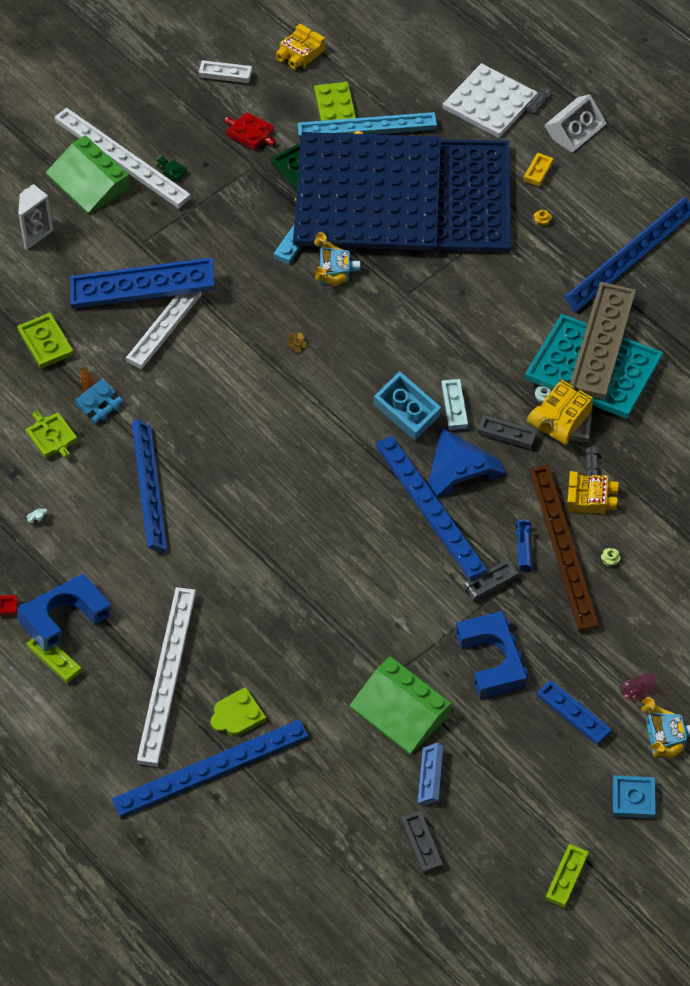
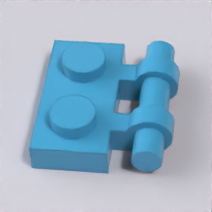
[74,379,123,424]

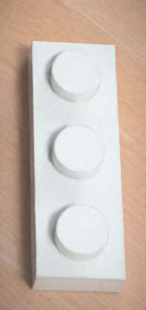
[199,60,252,83]

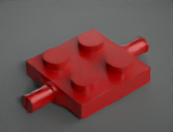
[224,112,276,150]

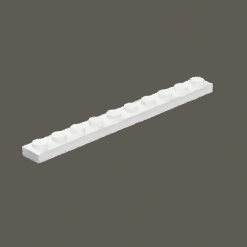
[54,108,191,209]
[137,587,196,767]

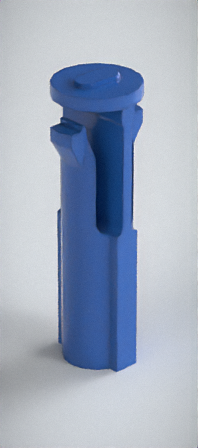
[515,519,532,572]

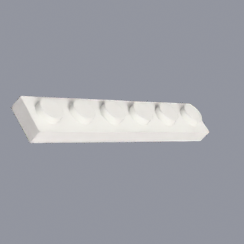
[126,292,202,369]

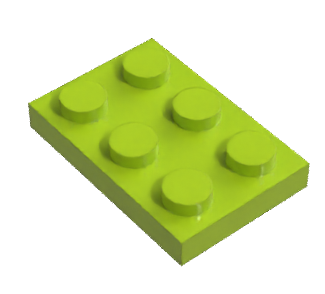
[314,82,356,121]
[17,313,74,369]

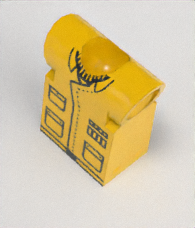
[526,379,593,445]

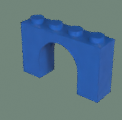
[17,574,111,651]
[456,611,529,699]

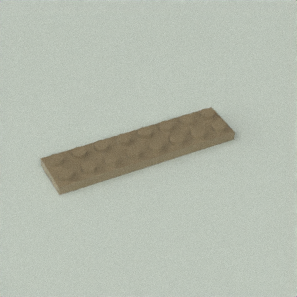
[570,282,636,400]

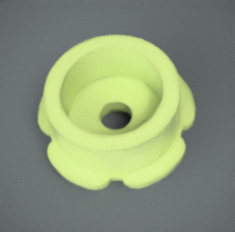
[601,548,620,566]

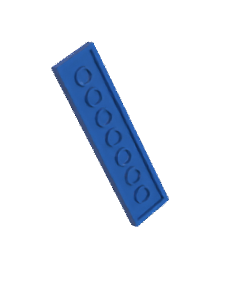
[70,257,215,309]

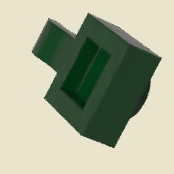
[156,155,187,183]

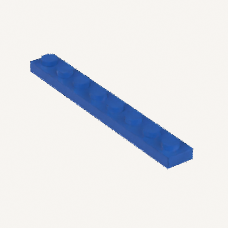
[132,419,167,553]

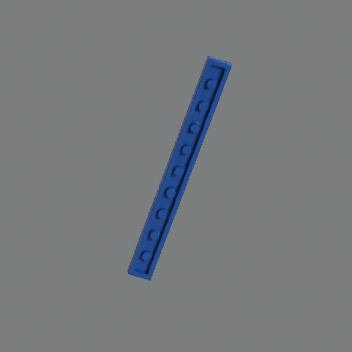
[564,197,690,312]
[376,436,487,581]
[112,719,308,819]

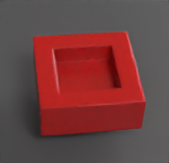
[0,595,18,617]

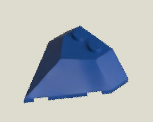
[428,427,506,498]

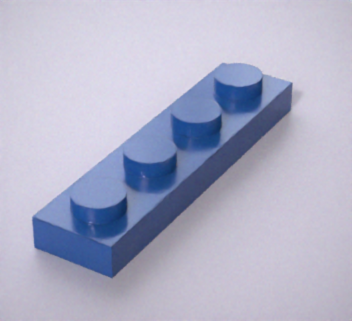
[537,680,612,746]

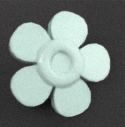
[27,508,48,522]

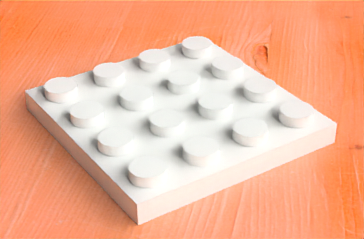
[442,63,538,138]

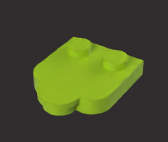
[211,687,266,737]

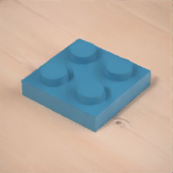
[613,775,655,818]

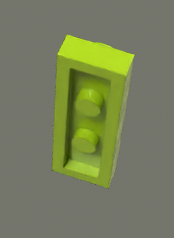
[26,638,82,684]
[545,844,589,908]

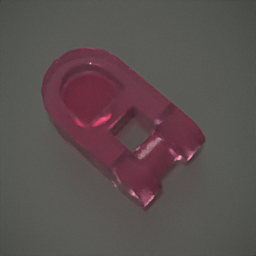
[619,673,656,698]

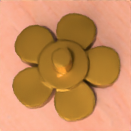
[287,333,307,353]

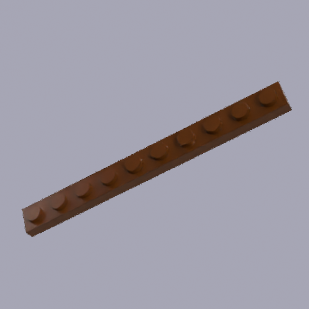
[530,465,598,632]

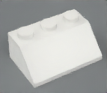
[544,95,607,152]
[18,184,53,250]

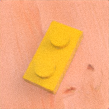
[523,153,553,187]

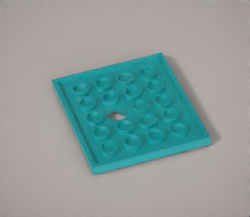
[524,314,663,419]

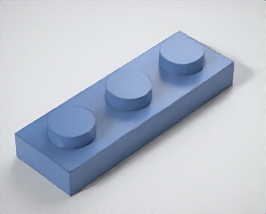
[418,743,443,806]

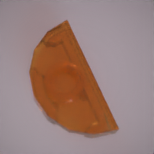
[80,367,93,394]

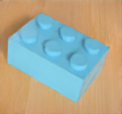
[373,371,441,441]

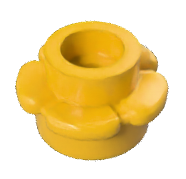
[534,210,552,226]

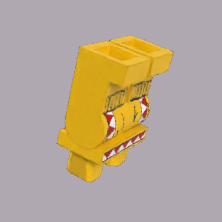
[276,24,325,70]
[567,471,619,515]

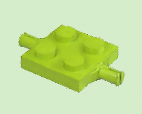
[25,410,78,460]

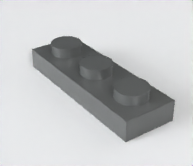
[477,415,537,449]
[401,811,443,874]

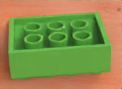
[46,135,130,215]
[350,656,451,755]

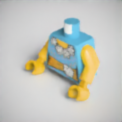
[314,232,360,287]
[641,697,690,759]

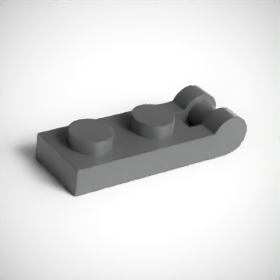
[462,559,519,602]

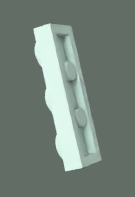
[441,379,468,430]

